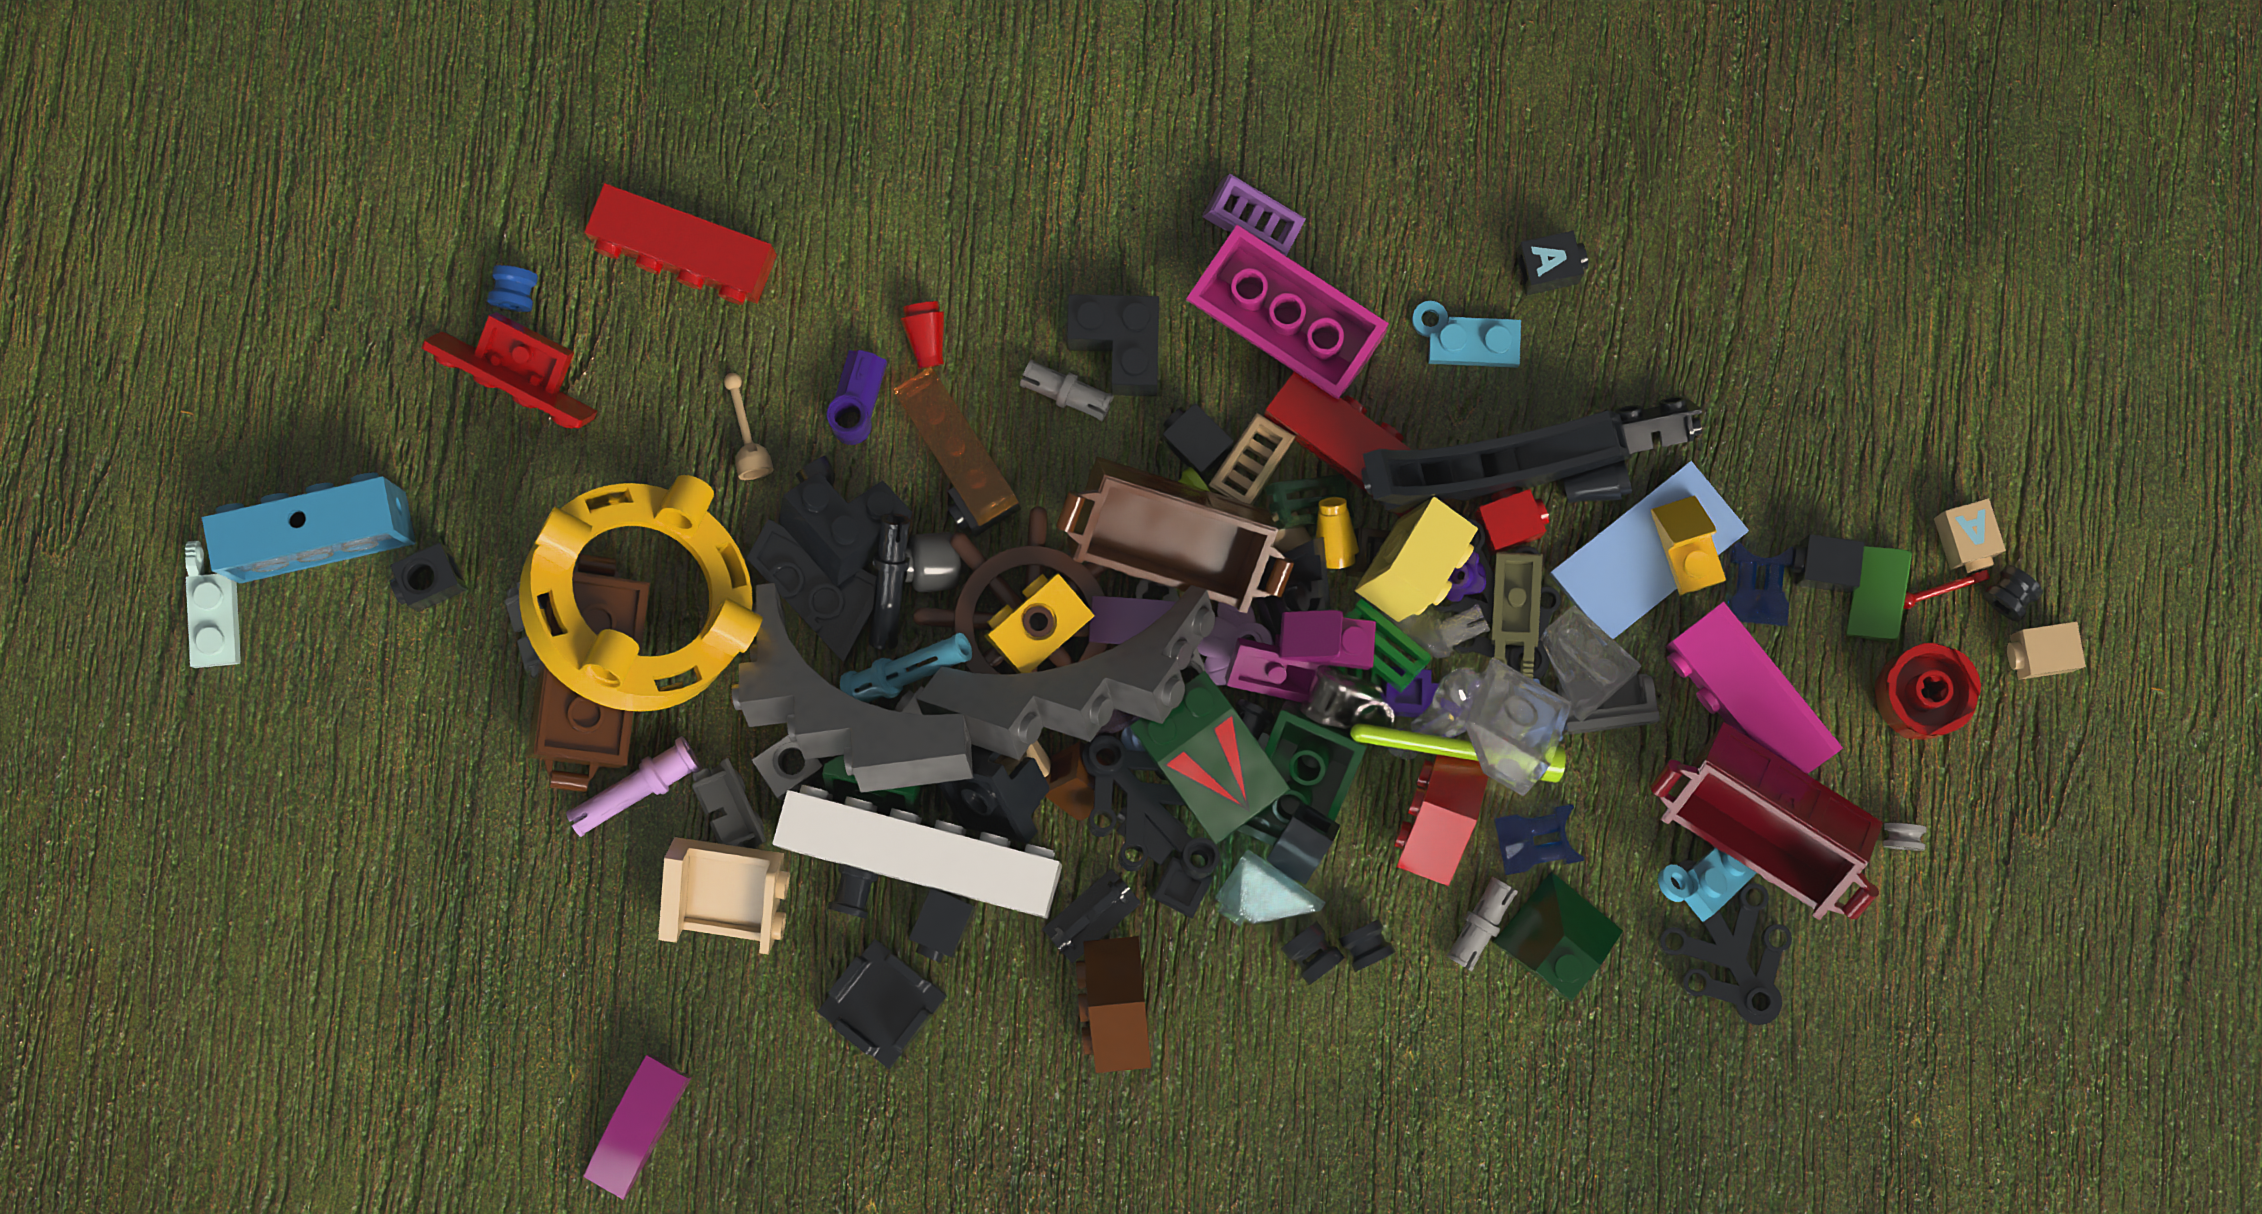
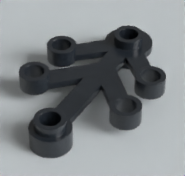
[1431,518,1561,683]
[1082,735,1220,879]
[1658,860,1792,1025]

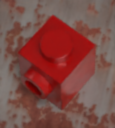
[1474,487,1549,556]

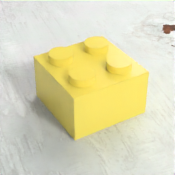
[1355,496,1478,622]

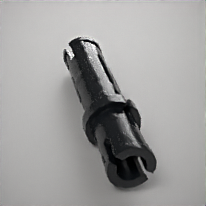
[868,513,910,650]

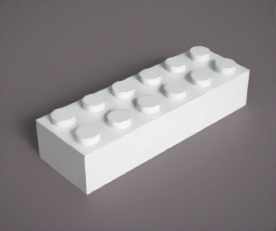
[772,785,1062,919]

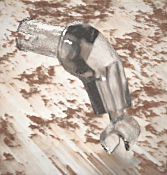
[1357,593,1490,659]
[1386,667,1509,760]

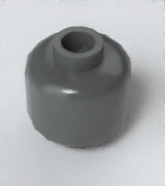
[903,532,968,592]

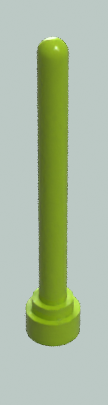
[1351,723,1566,783]

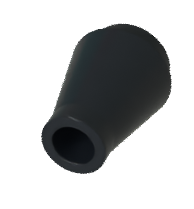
[1563,460,1632,504]

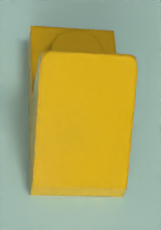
[1650,495,1726,596]

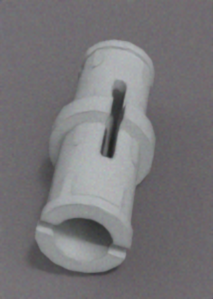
[1020,359,1114,421]
[1446,876,1518,971]

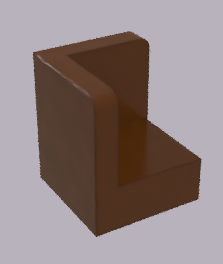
[1045,742,1115,821]

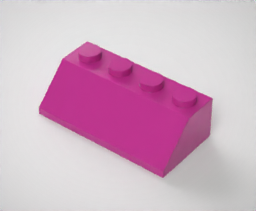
[1186,225,1389,399]
[1665,601,1843,774]

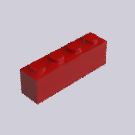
[584,183,777,305]
[1264,371,1422,518]

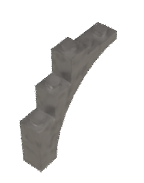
[732,583,973,792]
[916,585,1215,760]

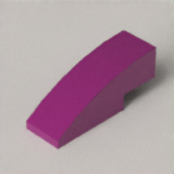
[583,1054,692,1200]

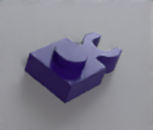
[1381,666,1462,718]

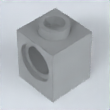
[752,735,826,801]

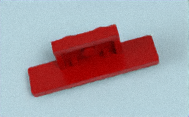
[421,312,597,429]

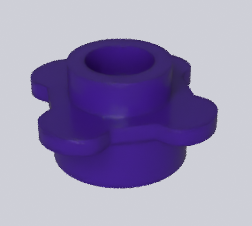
[1446,551,1486,602]

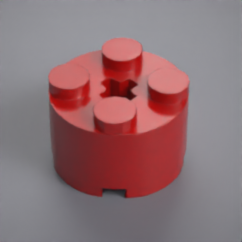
[1874,643,1981,740]

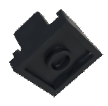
[937,744,1050,844]
[817,939,948,1069]

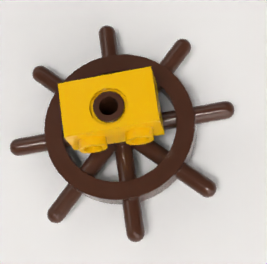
[913,506,1109,675]

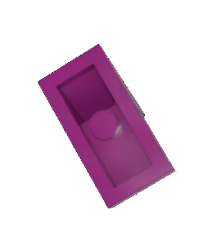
[1279,610,1376,670]
[1225,634,1328,705]

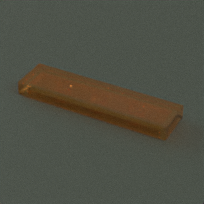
[893,367,1019,526]

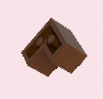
[1076,936,1151,1073]

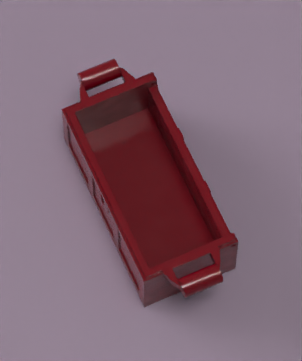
[1650,722,1884,920]

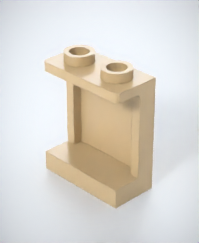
[658,837,790,955]

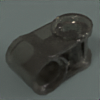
[1299,665,1394,731]

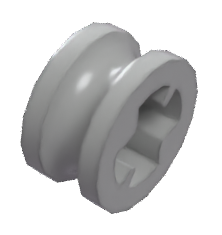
[1883,823,1927,851]

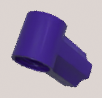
[827,350,887,445]

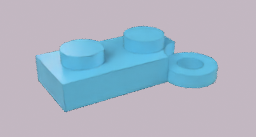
[1412,301,1521,368]
[1658,847,1756,922]

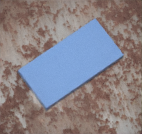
[1549,461,1749,644]

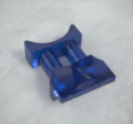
[1728,542,1793,627]
[1494,804,1585,875]

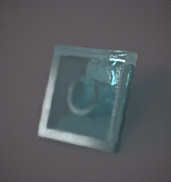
[1214,849,1326,927]

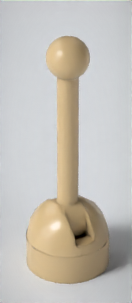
[724,373,774,480]

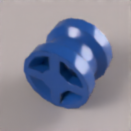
[487,265,538,312]

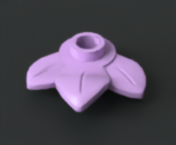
[1197,602,1274,686]

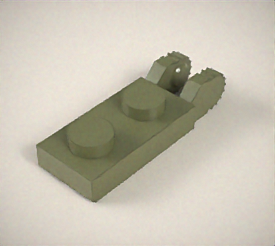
[1492,552,1543,681]

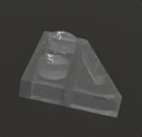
[1540,605,1642,722]

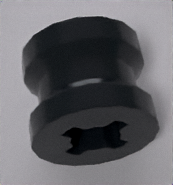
[1983,565,2043,622]
[1339,919,1396,972]

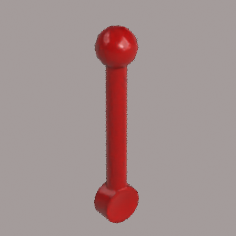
[1903,570,1991,609]

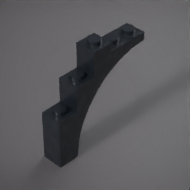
[1361,410,1631,513]

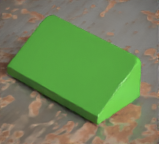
[1845,546,1912,643]

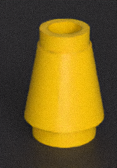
[1315,497,1359,569]

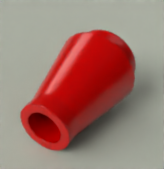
[900,301,944,369]

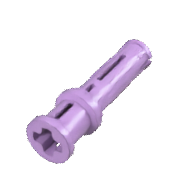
[566,736,702,837]

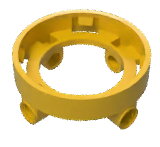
[519,475,763,711]

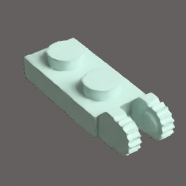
[185,541,241,668]

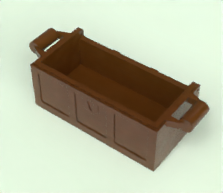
[1056,456,1294,614]
[525,553,650,792]

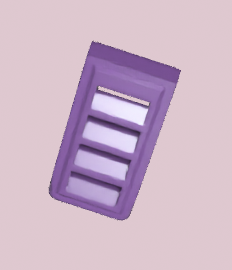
[1202,174,1306,256]

